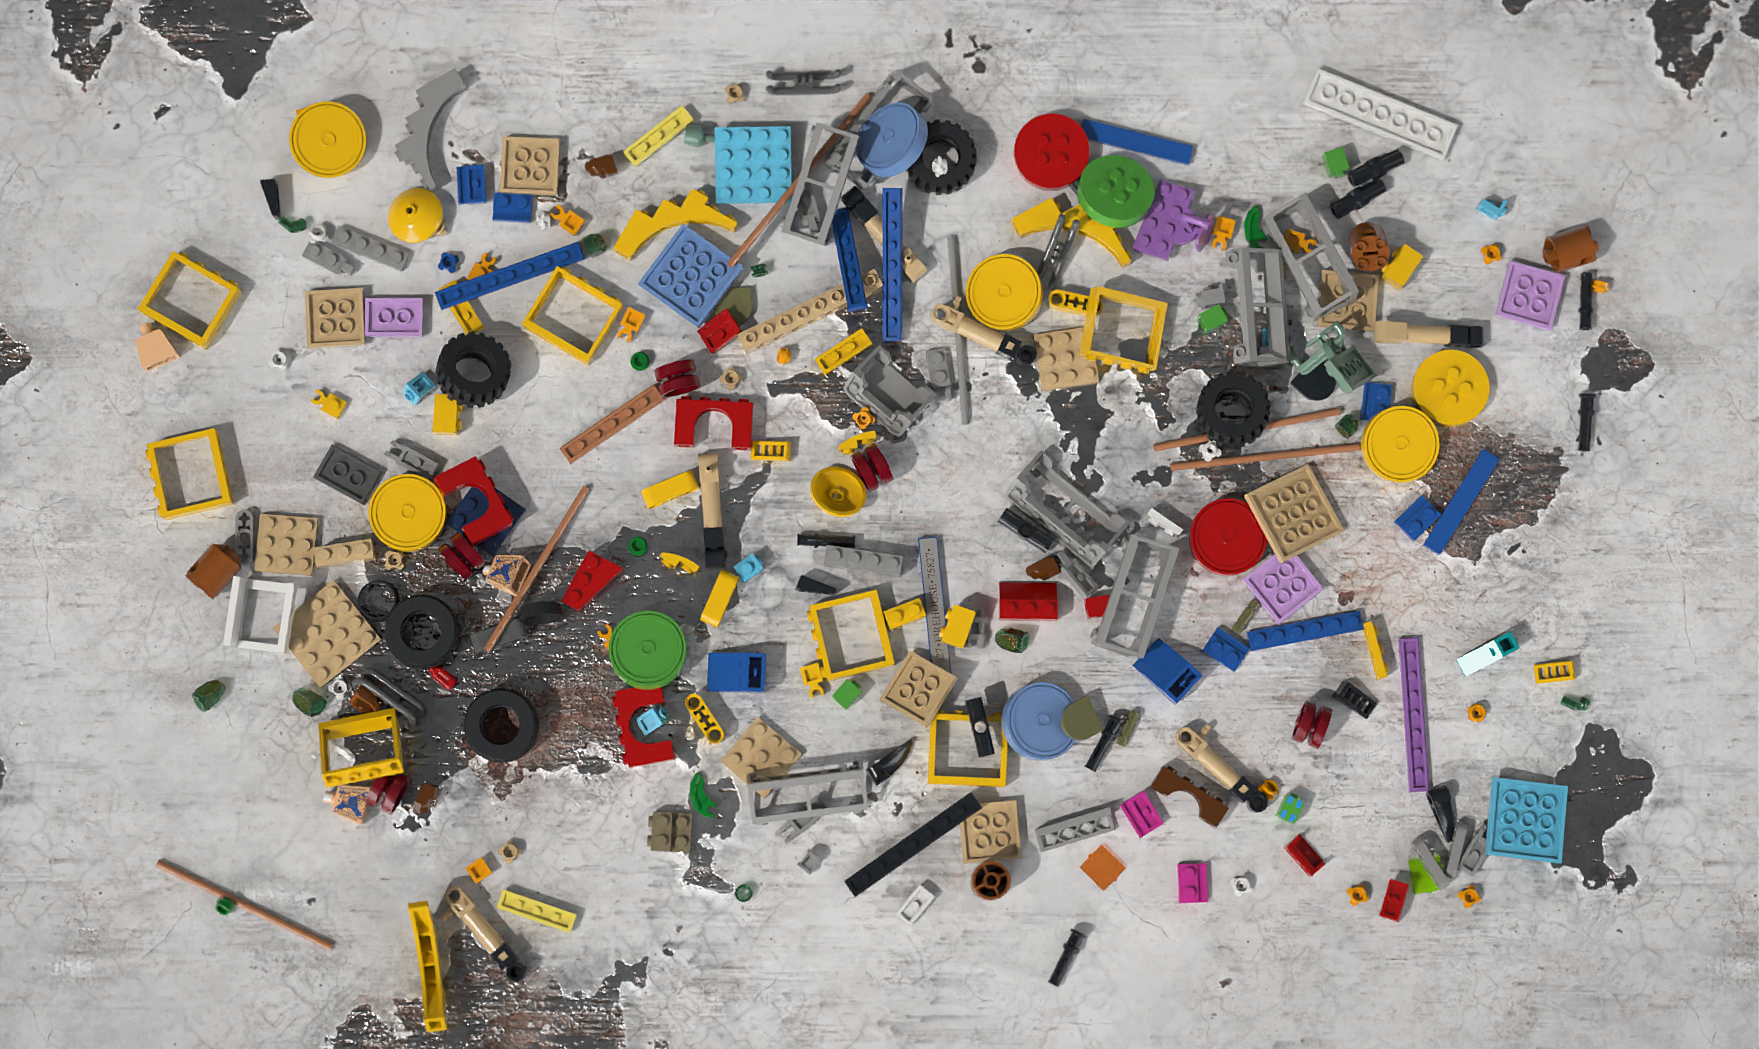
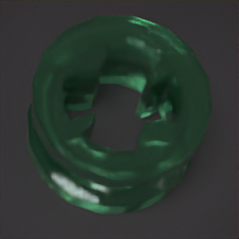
[750,264,768,278]
[735,884,753,902]

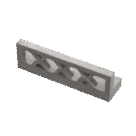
[1034,807,1115,853]

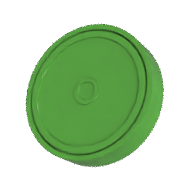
[1077,155,1155,228]
[609,611,687,690]

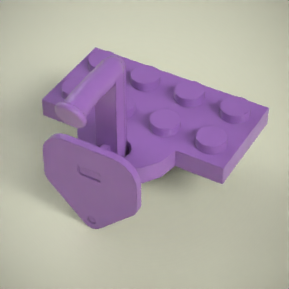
[1132,180,1214,261]

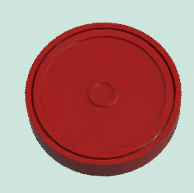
[1014,113,1090,191]
[1189,498,1267,576]

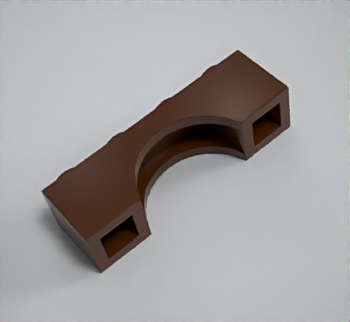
[1149,765,1229,828]

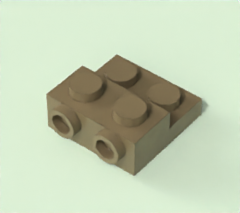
[647,812,692,853]

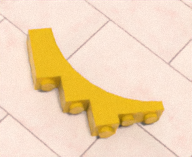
[613,189,738,261]
[1011,197,1132,269]
[408,900,447,1032]

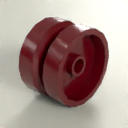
[654,359,701,398]
[850,443,894,492]
[437,531,486,581]
[1292,700,1332,749]
[366,773,410,815]

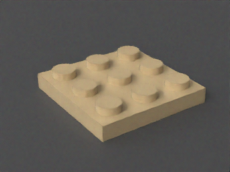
[500,136,560,196]
[1317,270,1379,332]
[305,288,366,349]
[1033,327,1099,392]
[254,514,319,576]
[879,651,958,728]
[720,717,802,798]
[960,800,1022,864]

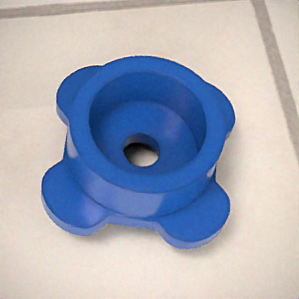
[438,252,459,273]

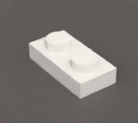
[1145,508,1183,538]
[895,885,934,927]

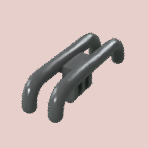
[766,69,842,95]
[1037,214,1080,290]
[352,668,425,728]

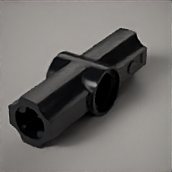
[1346,149,1405,188]
[1330,177,1387,220]
[997,508,1055,553]
[965,697,995,758]

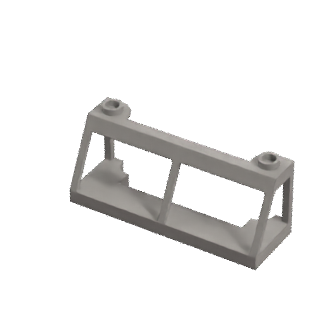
[823,70,933,189]
[780,123,861,246]
[1261,193,1359,321]
[1225,248,1291,368]
[1004,450,1130,569]
[1090,534,1179,659]
[746,760,868,826]

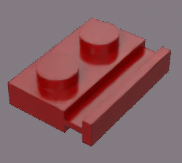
[697,309,743,354]

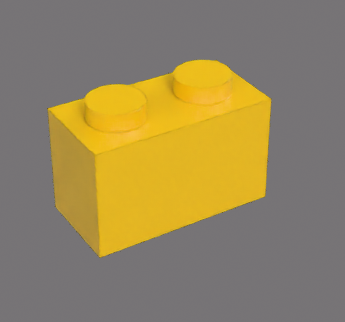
[1381,243,1423,291]
[432,394,463,436]
[883,598,926,632]
[939,604,976,650]

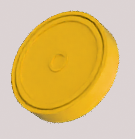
[289,101,366,179]
[966,254,1043,332]
[1411,350,1490,427]
[1361,406,1439,482]
[368,474,447,552]

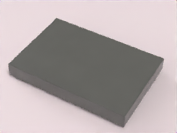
[313,444,383,505]

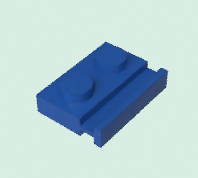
[456,165,487,205]
[492,193,533,223]
[1360,382,1392,421]
[1394,495,1441,542]
[1202,627,1250,672]

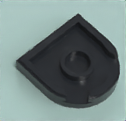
[1290,362,1336,401]

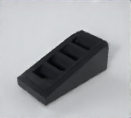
[260,179,281,220]
[795,575,837,595]
[1333,681,1377,719]

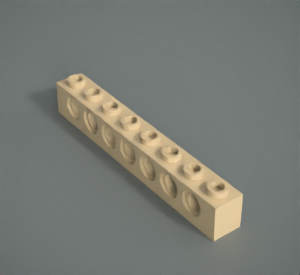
[737,269,883,355]

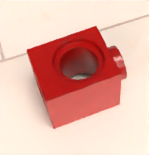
[1084,595,1109,620]

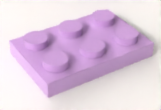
[365,298,424,337]

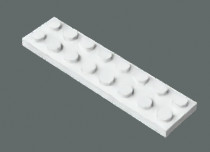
[1303,68,1458,161]

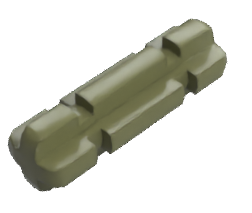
[1232,599,1260,634]
[1116,710,1140,747]

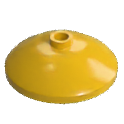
[388,188,443,243]
[810,466,867,517]

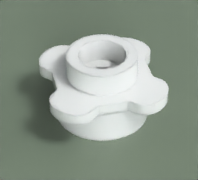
[932,156,947,177]
[536,211,550,231]
[308,224,328,243]
[268,349,291,371]
[1199,440,1221,462]
[328,677,352,700]
[1230,875,1252,897]

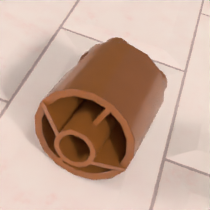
[1348,222,1390,271]
[1542,225,1599,273]
[185,543,242,600]
[970,861,1011,901]

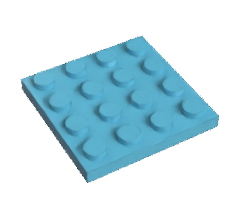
[715,126,792,204]
[1485,777,1568,863]

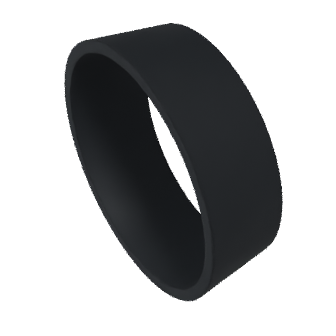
[357,580,400,622]
[521,601,564,625]

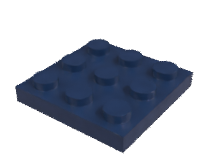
[446,487,526,557]

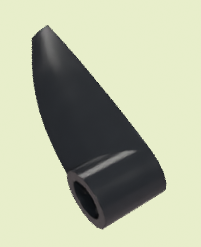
[866,739,913,786]
[1426,785,1454,843]

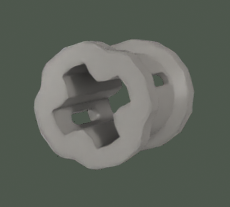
[797,849,822,875]

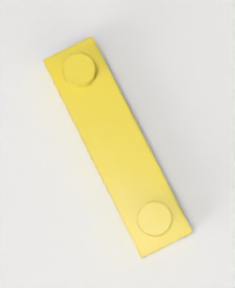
[623,106,694,167]
[496,889,577,933]

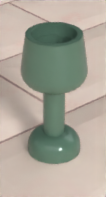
[684,124,715,147]

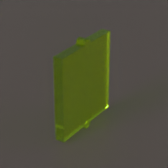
[1408,856,1446,894]

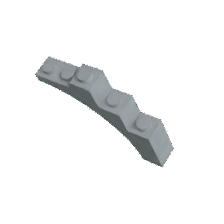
[394,68,466,193]

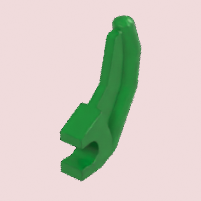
[1244,205,1268,248]
[689,773,716,818]

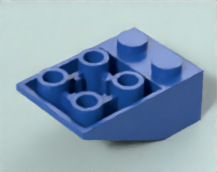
[1132,638,1203,705]
[707,653,766,694]

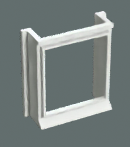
[223,576,300,654]

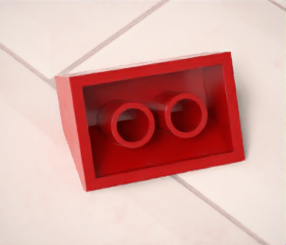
[999,582,1058,621]

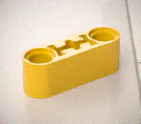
[1048,290,1103,317]
[641,470,699,509]
[700,569,740,628]
[685,694,724,745]

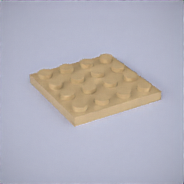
[1244,464,1344,564]
[273,580,382,688]

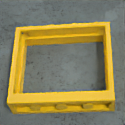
[137,251,242,350]
[521,266,624,366]
[1079,286,1168,374]
[145,428,234,521]
[806,590,895,682]
[318,708,403,788]
[928,710,1007,787]

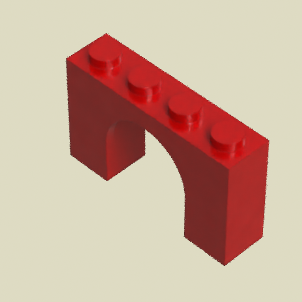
[674,396,753,451]
[434,456,514,547]
[612,687,675,769]

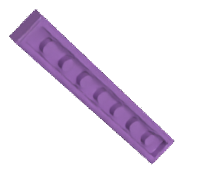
[1398,637,1429,792]

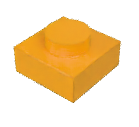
[465,857,493,884]

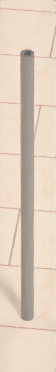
[947,237,969,425]

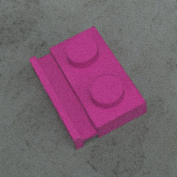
[1119,791,1164,838]
[1177,863,1208,903]

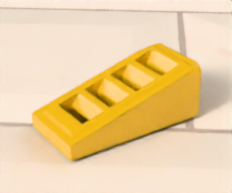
[751,441,792,462]
[1534,660,1575,684]

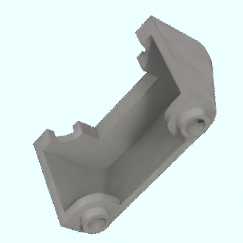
[844,345,937,437]

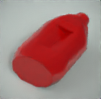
[428,666,458,690]

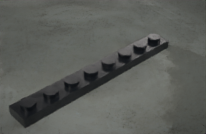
[844,792,982,897]

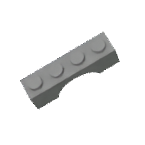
[824,545,903,578]

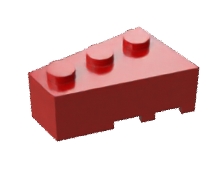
[561,550,624,612]

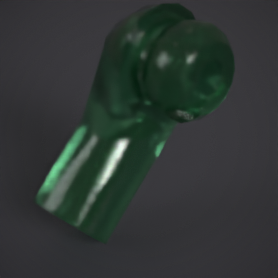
[278,216,307,233]
[1560,696,1590,711]

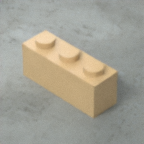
[313,539,377,569]

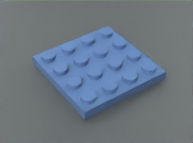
[638,224,744,328]

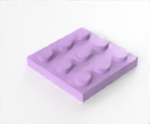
[1495,260,1565,331]
[1242,554,1323,625]

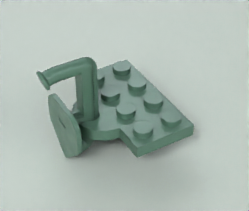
[1290,321,1377,395]

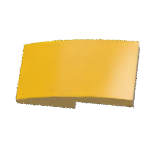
[838,431,876,455]
[660,552,700,574]

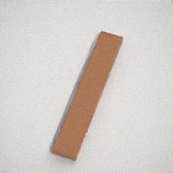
[560,384,665,464]

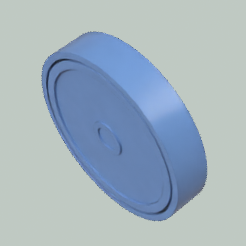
[856,102,928,177]
[1002,682,1075,761]

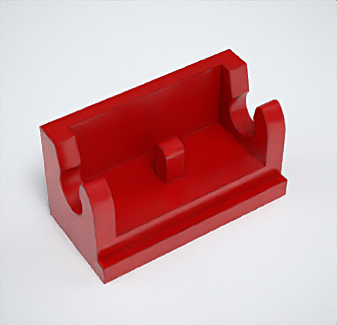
[1284,834,1325,877]
[1379,879,1410,923]

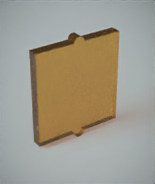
[1079,844,1126,891]

